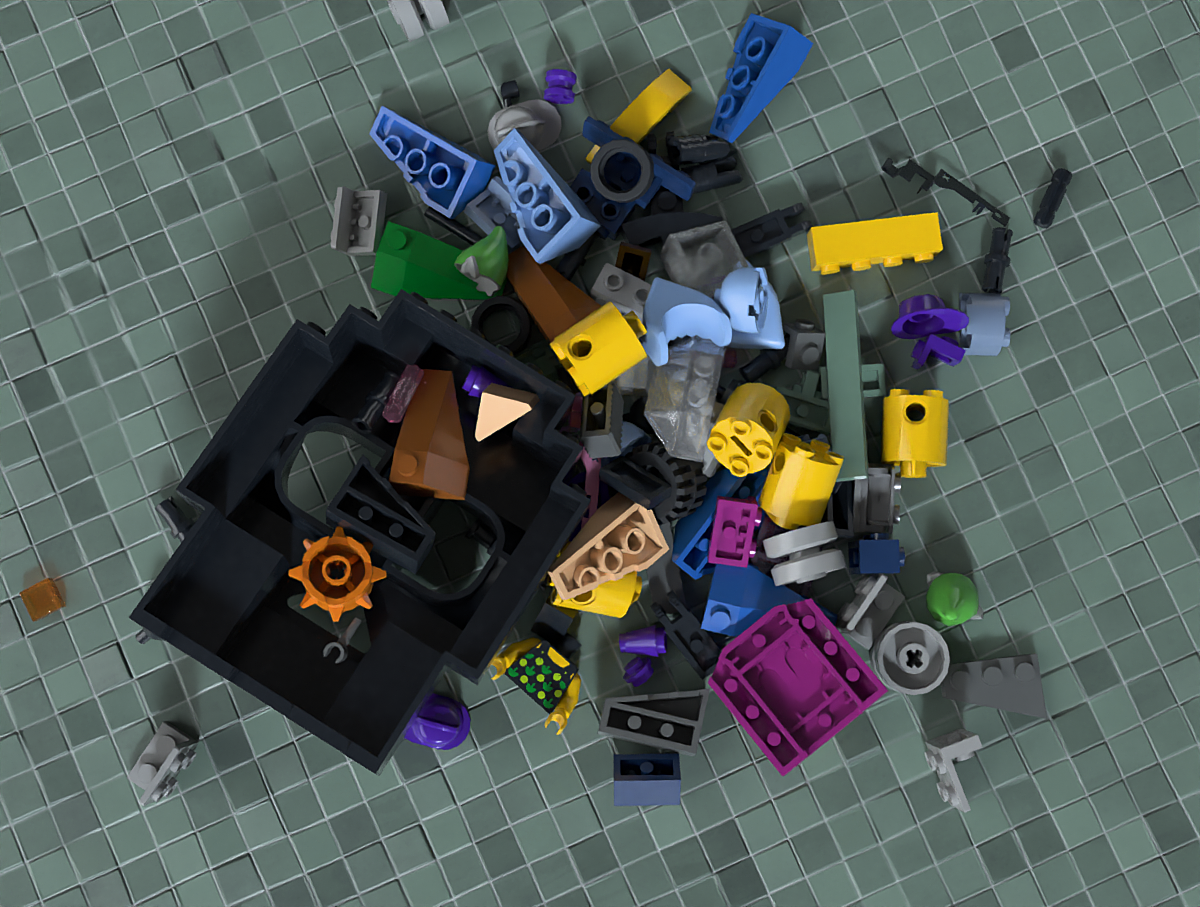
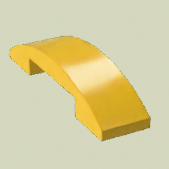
[585,69,692,164]

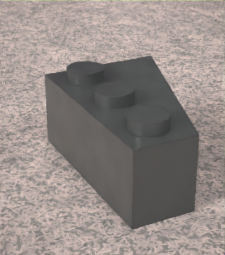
[597,688,710,756]

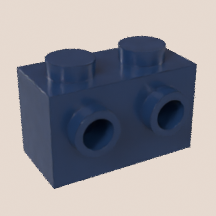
[570,168,636,241]
[848,533,905,575]
[613,754,681,806]

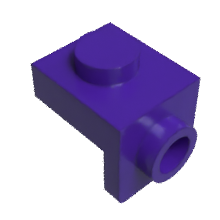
[911,334,966,370]

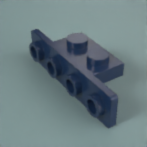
[582,116,696,209]

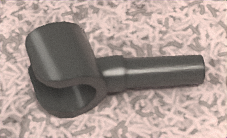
[323,617,362,663]

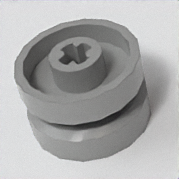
[386,0,449,42]
[762,521,847,586]
[869,621,950,695]

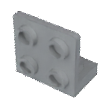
[835,573,905,650]
[127,721,199,806]
[924,728,983,813]

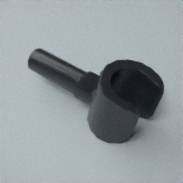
[501,80,520,108]

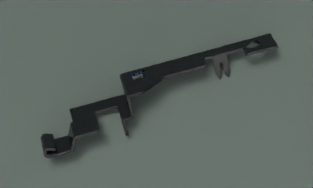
[881,158,1010,227]

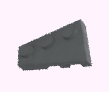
[941,653,1047,719]

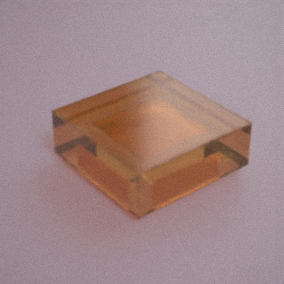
[19,578,66,622]

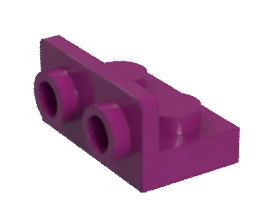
[707,496,762,568]

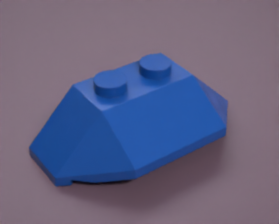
[671,468,769,580]

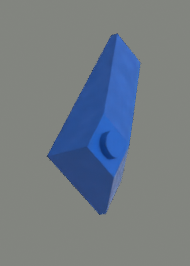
[369,106,496,219]

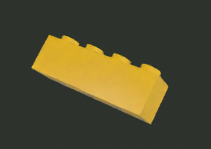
[807,212,943,275]

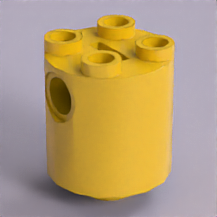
[550,301,647,397]
[707,383,791,477]
[881,389,949,478]
[758,433,844,530]
[547,541,642,618]

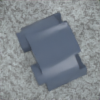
[959,293,1010,356]

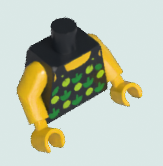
[491,632,582,735]

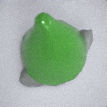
[454,226,509,296]
[926,571,983,626]

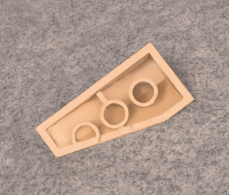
[548,492,669,600]

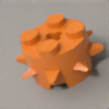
[288,526,387,622]

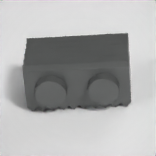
[580,381,624,459]

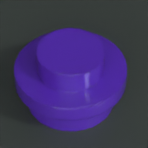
[623,657,654,687]

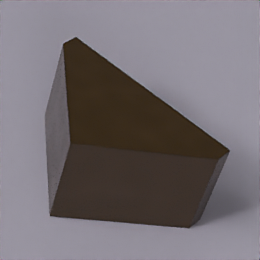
[615,242,652,282]

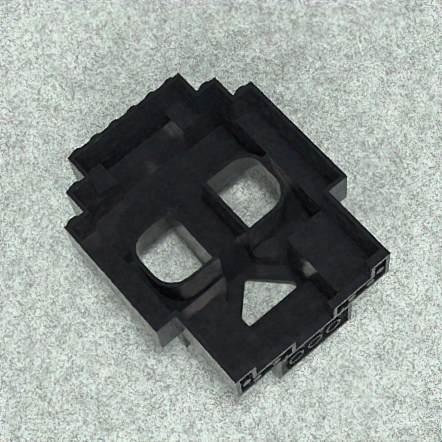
[129,289,591,776]

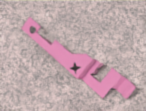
[570,395,601,529]

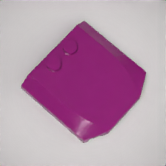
[708,598,888,777]

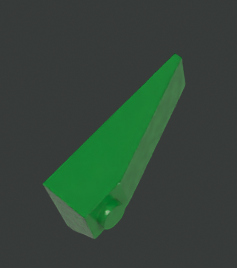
[371,221,508,301]

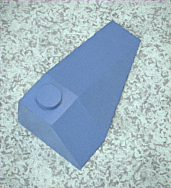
[494,128,601,264]

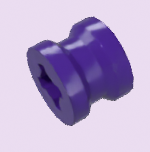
[544,69,577,104]

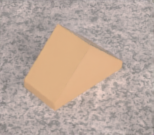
[475,383,540,442]

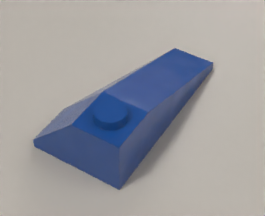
[709,13,813,143]
[701,562,837,637]

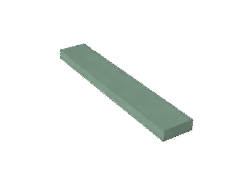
[823,290,869,482]

